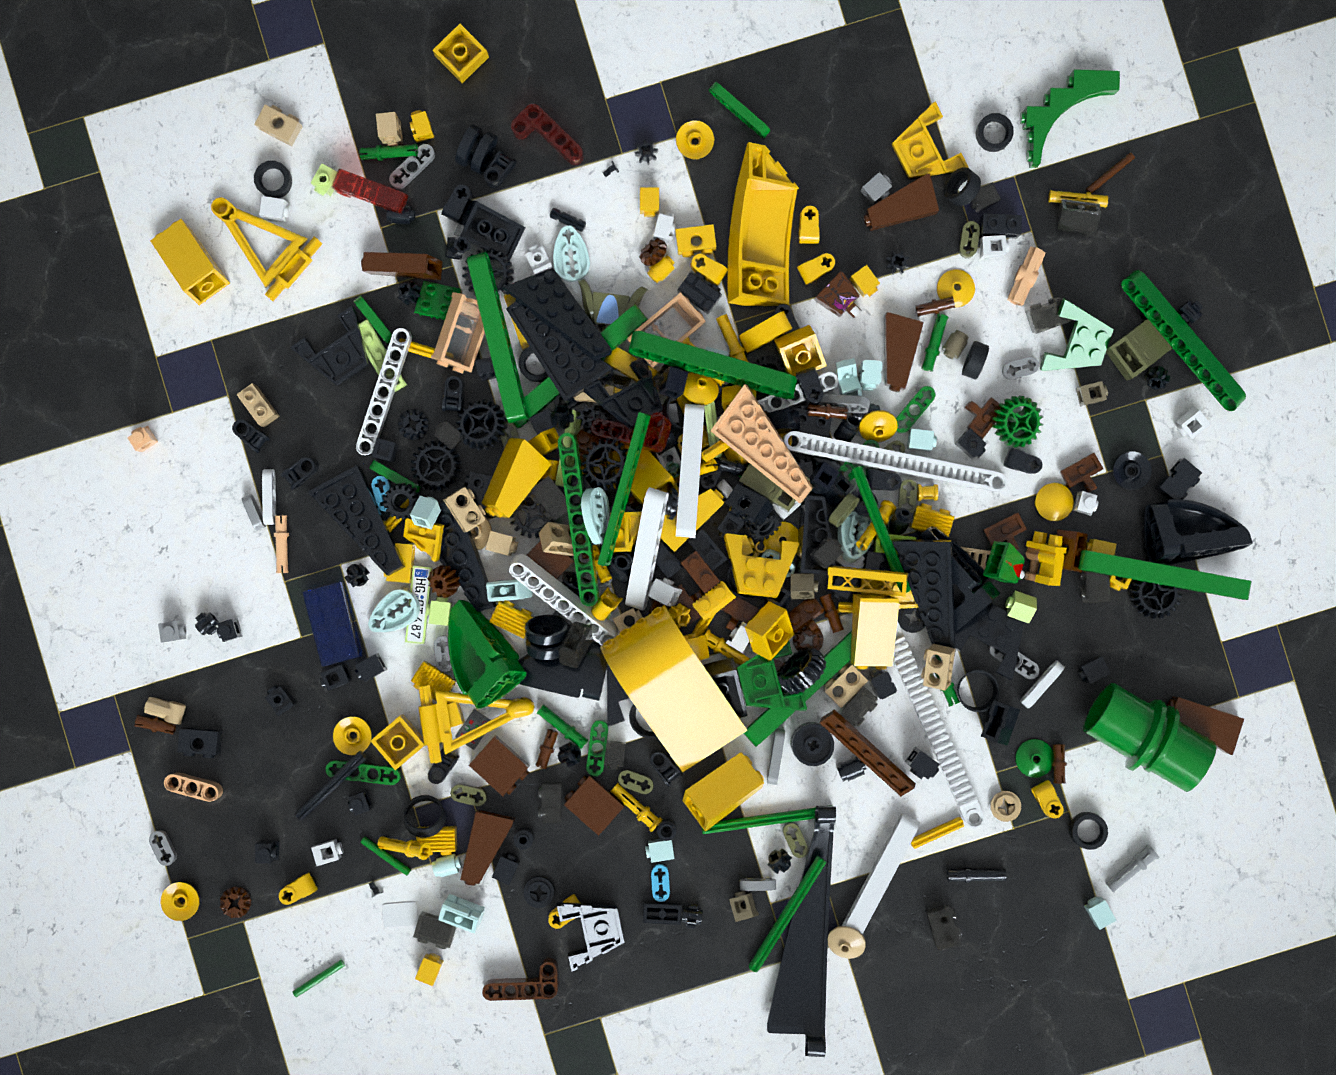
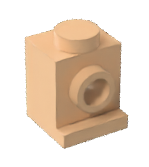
[128,426,158,452]

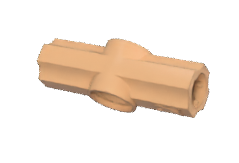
[1007,247,1046,306]

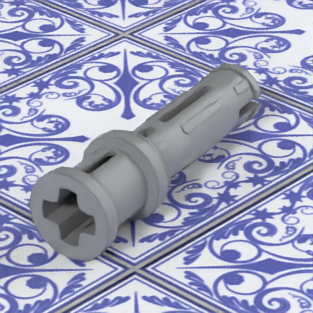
[1106,845,1160,893]

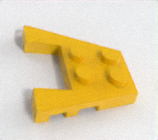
[892,101,969,179]
[724,533,799,598]

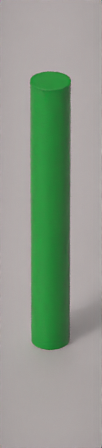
[360,837,411,876]
[292,960,345,998]

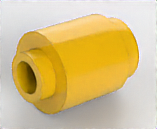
[647,255,675,283]

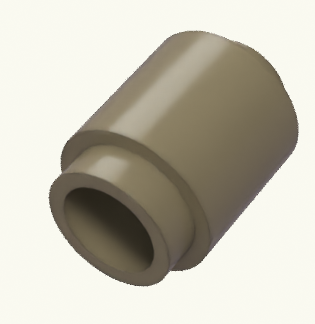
[942,330,969,360]

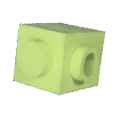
[311,163,342,197]
[1005,591,1037,623]
[426,597,452,626]

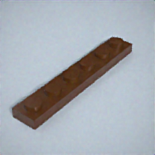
[819,709,916,797]

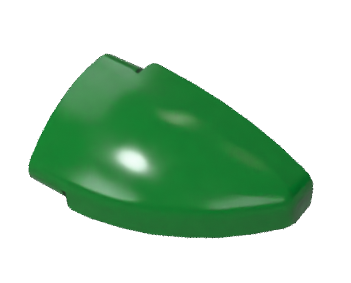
[448,600,527,709]

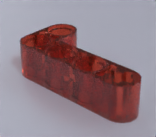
[511,104,584,165]
[332,169,408,214]
[591,412,671,452]

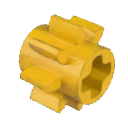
[669,603,691,628]

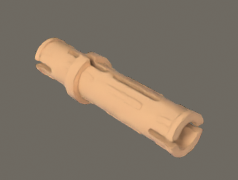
[274,515,289,573]

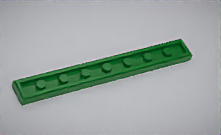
[597,412,651,566]

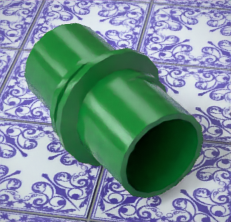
[1083,683,1217,792]

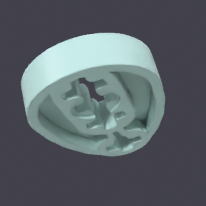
[553,226,590,282]
[581,487,610,545]
[837,511,874,563]
[368,590,420,632]

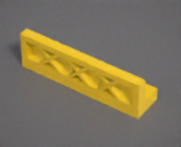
[828,565,908,597]

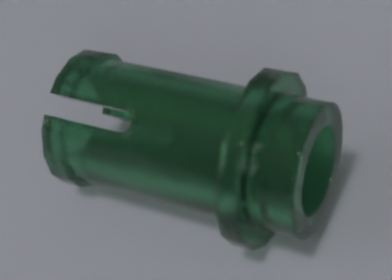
[665,461,681,478]

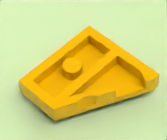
[610,512,642,552]
[404,517,444,562]

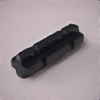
[550,208,586,232]

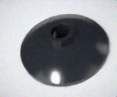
[1113,452,1152,490]

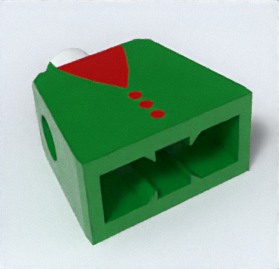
[983,541,1025,584]

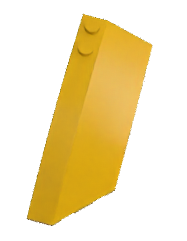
[728,142,799,306]

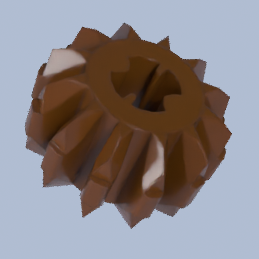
[427,565,461,598]

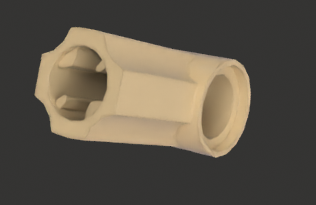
[144,697,186,725]

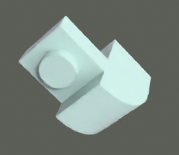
[835,358,862,396]

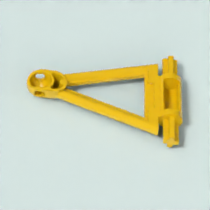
[211,197,323,302]
[418,685,535,763]

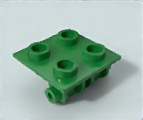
[414,281,461,320]

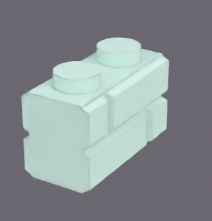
[858,360,882,391]
[486,579,533,602]
[439,894,485,934]

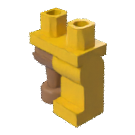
[1024,531,1066,586]

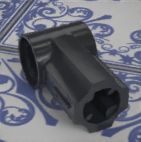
[445,236,471,260]

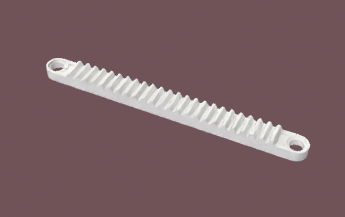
[783,431,1007,492]
[893,621,985,828]

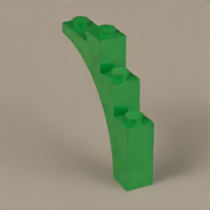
[1020,69,1120,168]

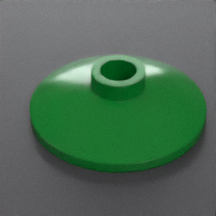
[1015,739,1053,778]

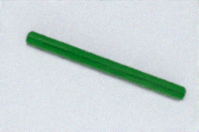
[852,466,911,593]
[702,805,832,834]
[749,856,826,973]

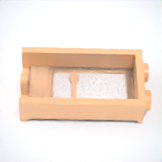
[431,292,485,374]
[627,292,706,368]

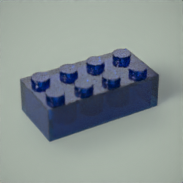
[302,582,363,667]

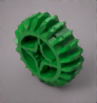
[992,396,1044,448]

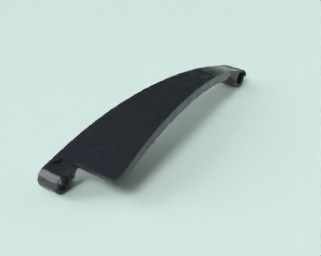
[767,806,836,1057]

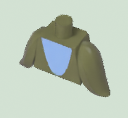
[578,279,648,332]

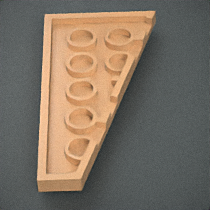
[711,384,813,503]

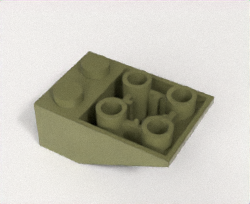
[1106,319,1172,381]
[739,464,810,512]

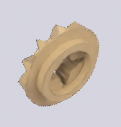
[990,791,1021,822]

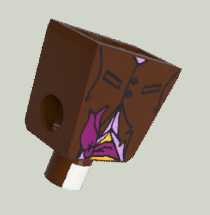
[815,271,862,318]

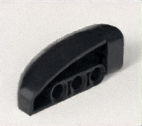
[1144,499,1253,565]
[918,526,1001,632]
[518,640,608,701]

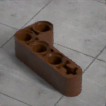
[482,958,559,1001]

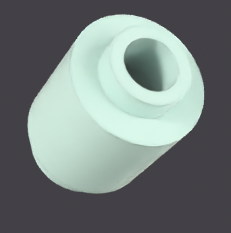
[432,854,462,877]

